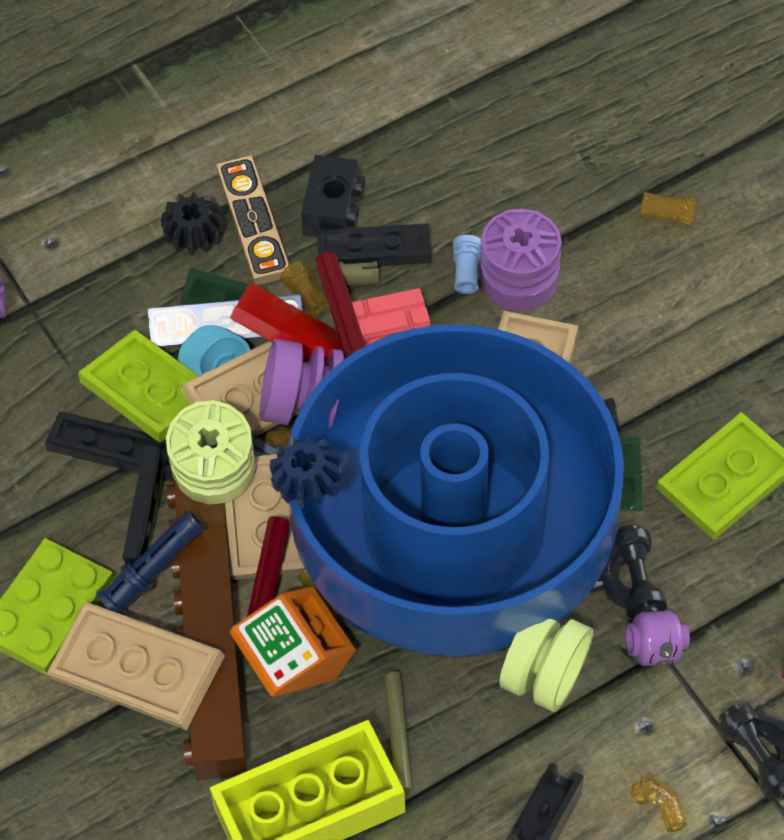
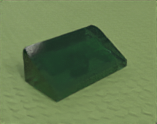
[180,268,266,305]

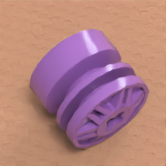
[480,208,562,311]
[259,339,344,429]

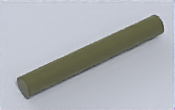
[385,672,412,794]

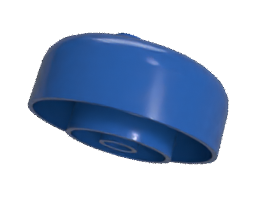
[287,324,624,657]

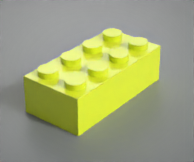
[209,720,405,840]

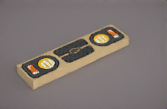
[216,155,291,285]

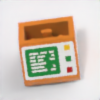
[230,586,356,698]

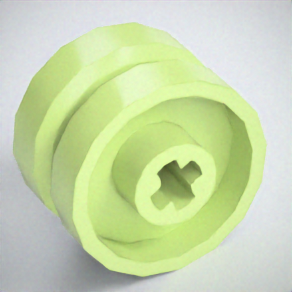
[499,619,593,712]

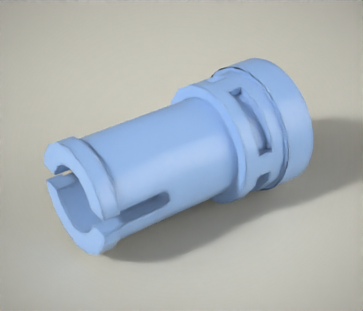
[453,235,481,294]

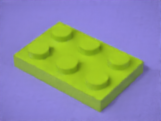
[78,330,199,443]
[657,412,784,540]
[0,538,114,676]

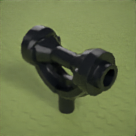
[589,525,667,619]
[717,704,784,801]

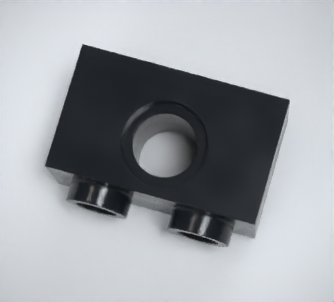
[301,155,365,237]

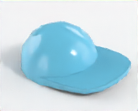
[178,324,251,376]

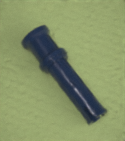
[96,509,206,615]

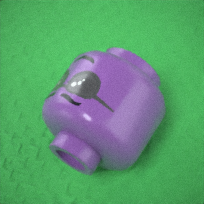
[625,611,690,666]

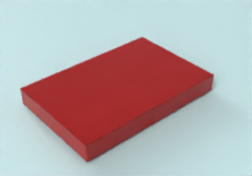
[230,283,344,365]

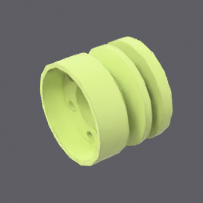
[166,400,256,505]

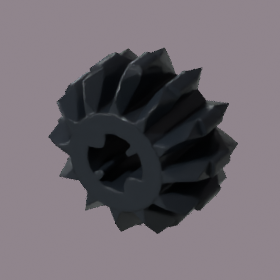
[161,191,225,256]

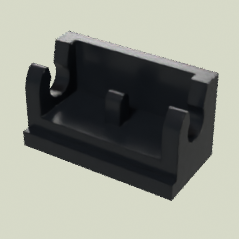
[507,763,584,840]

